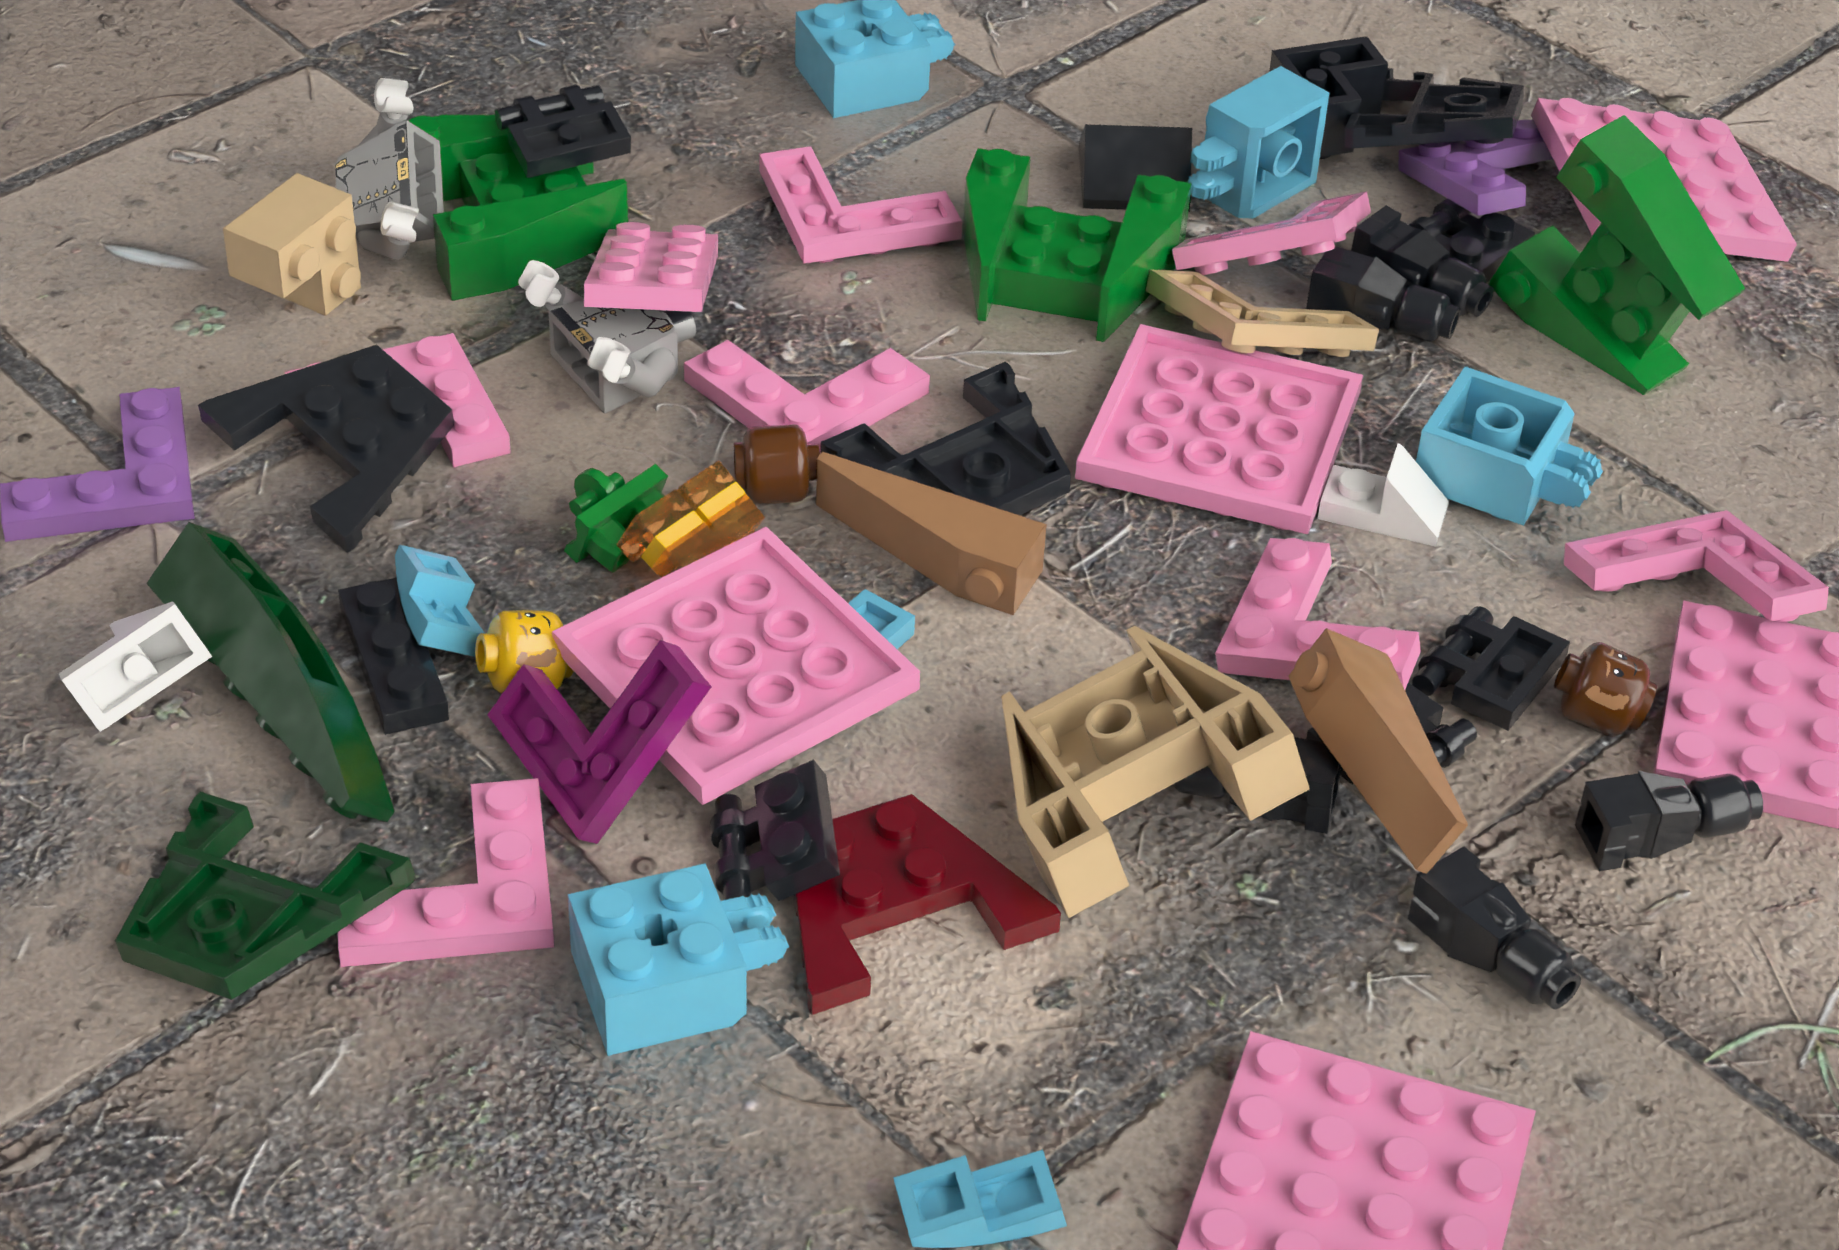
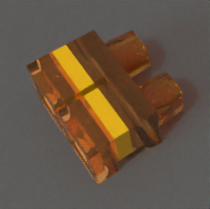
[617,460,765,578]

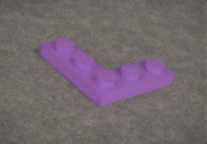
[1399,120,1553,216]
[0,387,195,542]

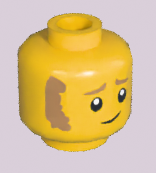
[475,610,574,694]

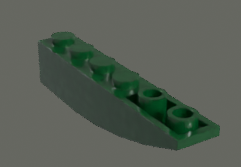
[146,522,395,822]

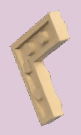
[1146,270,1379,357]

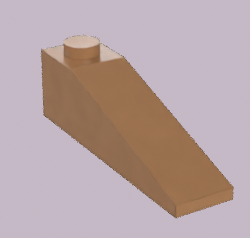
[816,452,1047,615]
[1288,628,1468,874]

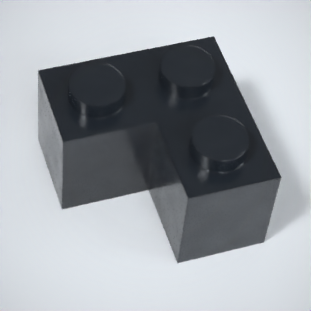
[1269,36,1388,159]

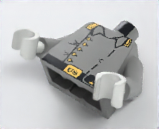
[335,78,444,260]
[518,260,696,414]

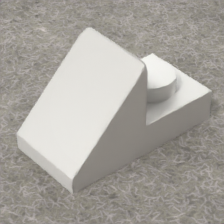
[1318,443,1449,547]
[59,601,212,732]

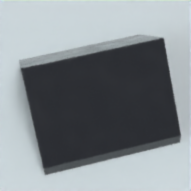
[1079,124,1192,212]

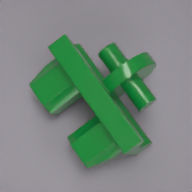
[564,464,677,573]

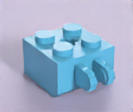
[795,0,956,118]
[1188,66,1329,219]
[1416,367,1603,526]
[568,863,789,1056]

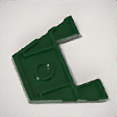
[115,791,416,1000]

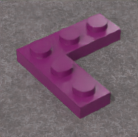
[487,640,712,844]

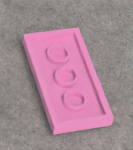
[584,222,718,312]

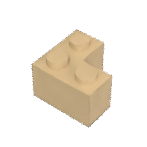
[223,173,361,316]

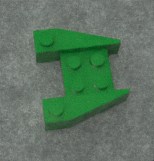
[409,115,628,301]
[1488,115,1746,395]
[963,148,1192,342]

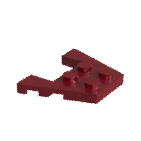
[794,794,1061,1015]

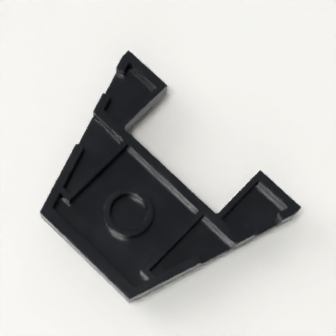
[1345,68,1524,149]
[198,344,454,553]
[821,362,1071,516]

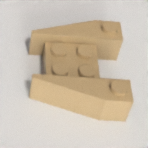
[1001,626,1310,918]

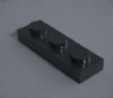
[338,577,449,735]

